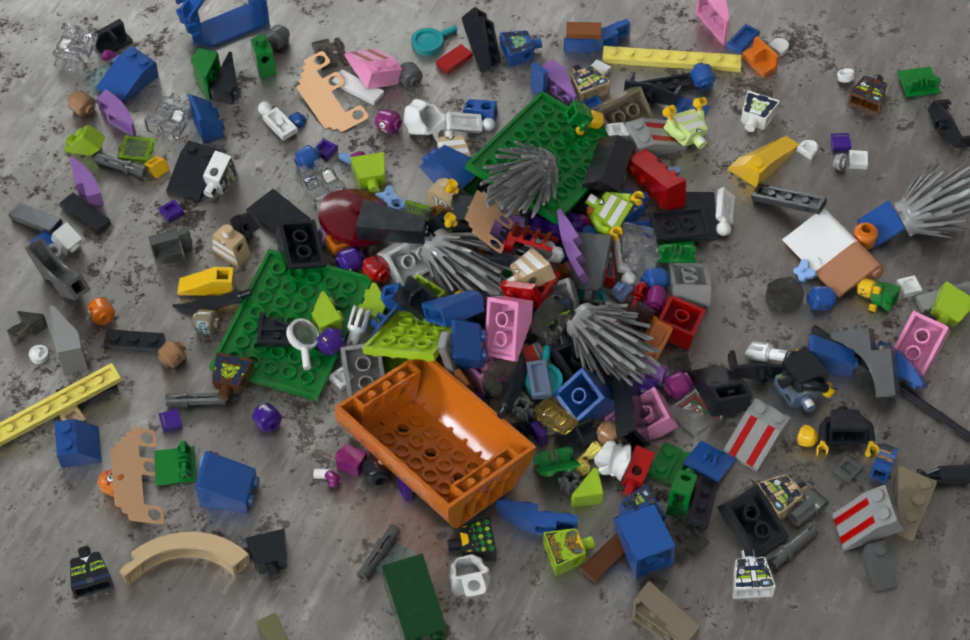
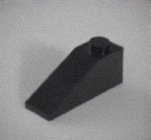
[211,52,240,105]

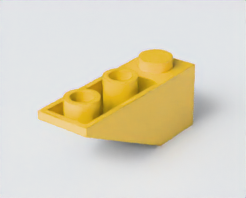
[177,267,236,296]

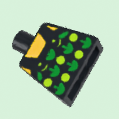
[447,517,497,562]

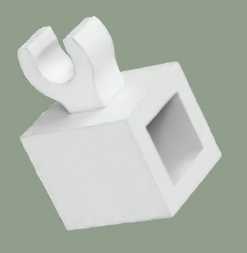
[49,222,82,257]

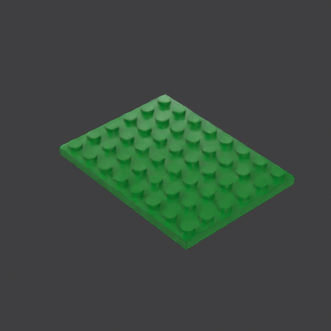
[465,91,609,225]
[209,249,372,402]

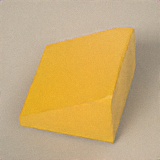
[143,156,170,178]

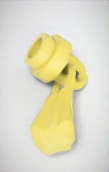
[575,441,603,476]

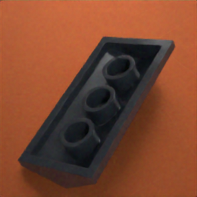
[582,134,635,193]

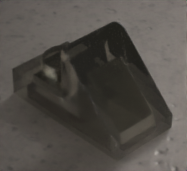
[7,311,48,346]

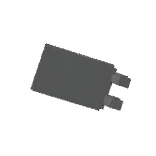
[569,232,613,300]

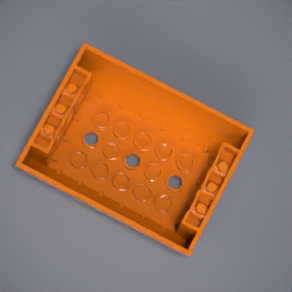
[335,359,536,528]

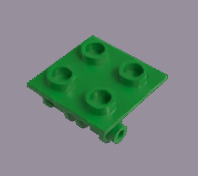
[897,67,941,97]
[657,241,696,263]
[154,441,196,486]
[533,446,581,477]

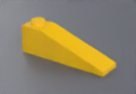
[728,136,800,187]

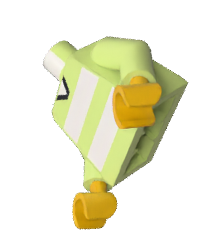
[662,97,708,149]

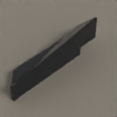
[462,7,500,73]

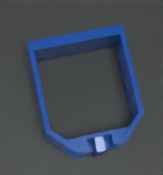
[175,0,270,48]

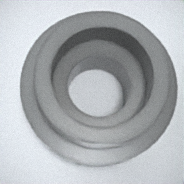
[833,153,848,171]

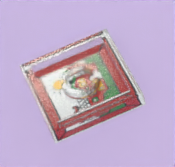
[670,389,723,439]

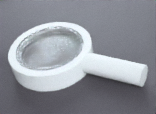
[286,318,319,370]

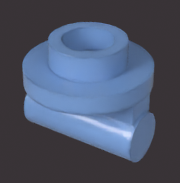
[612,281,634,304]

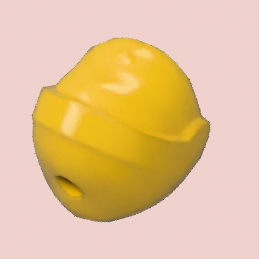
[797,425,818,447]

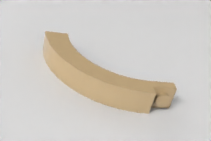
[119,532,251,586]

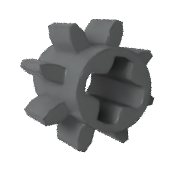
[510,397,534,422]
[558,470,583,495]

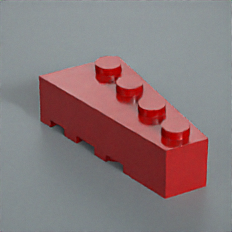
[627,149,686,210]

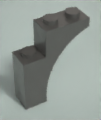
[24,238,91,300]
[831,325,901,399]

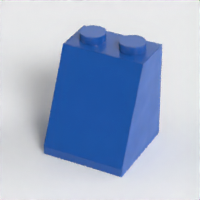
[419,144,476,189]
[554,368,614,424]
[195,451,260,514]
[615,504,676,579]

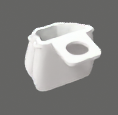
[404,99,447,143]
[448,554,491,597]

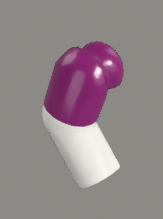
[313,469,340,487]

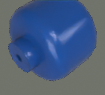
[288,112,306,128]

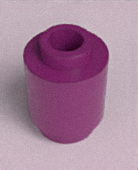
[645,285,667,314]

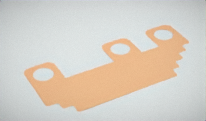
[296,51,368,132]
[465,190,519,253]
[110,427,165,525]

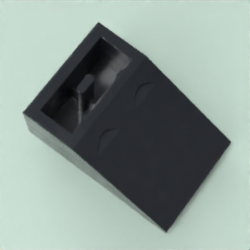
[687,365,753,417]

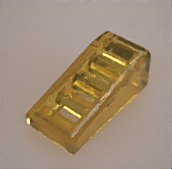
[534,398,578,435]

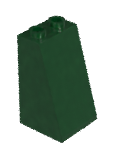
[382,553,447,640]

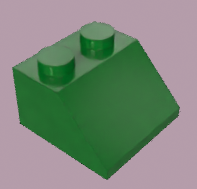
[191,48,221,101]

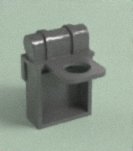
[148,227,193,264]

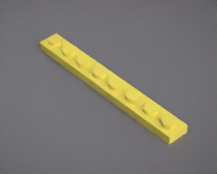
[602,46,741,72]
[0,363,122,447]

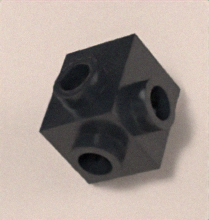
[229,213,260,241]

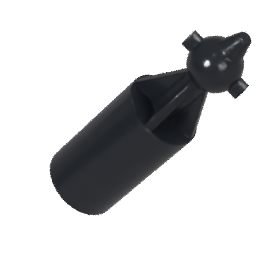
[916,464,970,484]

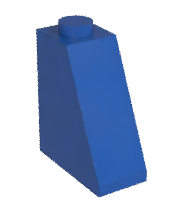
[421,290,485,327]
[807,334,858,377]

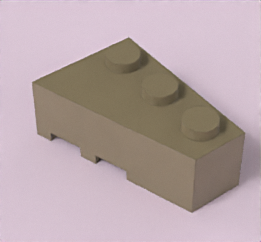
[894,466,937,542]
[631,581,700,640]

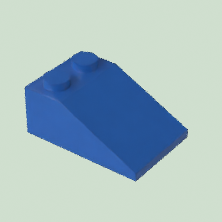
[96,46,159,104]

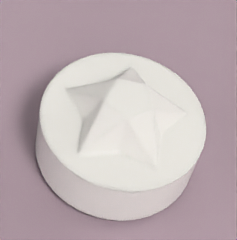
[837,68,855,82]
[29,345,49,364]

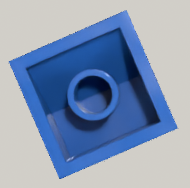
[188,95,225,144]
[451,320,488,370]
[54,419,102,468]

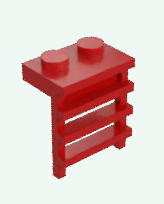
[503,222,559,253]
[500,271,561,309]

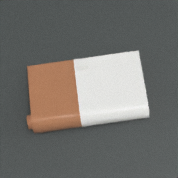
[782,209,884,298]

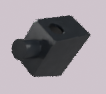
[245,529,288,581]

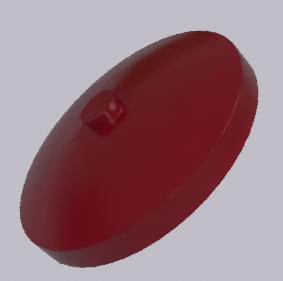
[318,189,387,246]

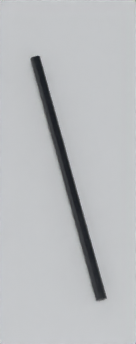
[811,325,970,441]

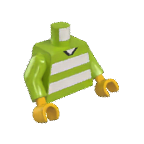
[585,191,644,241]

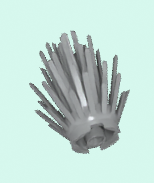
[480,141,559,218]
[894,162,970,238]
[420,228,511,305]
[567,303,660,386]

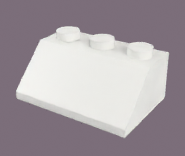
[377,233,434,286]

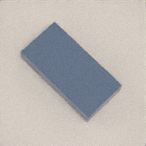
[526,359,552,400]

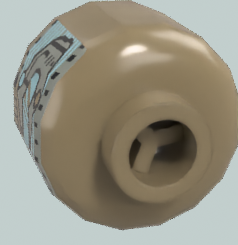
[192,309,222,335]

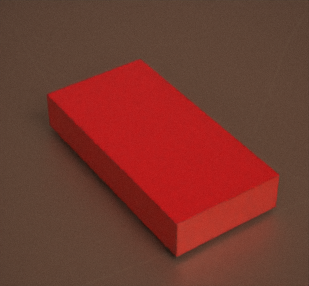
[436,44,473,74]

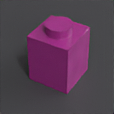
[335,443,367,478]

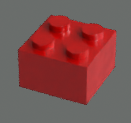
[658,295,706,350]

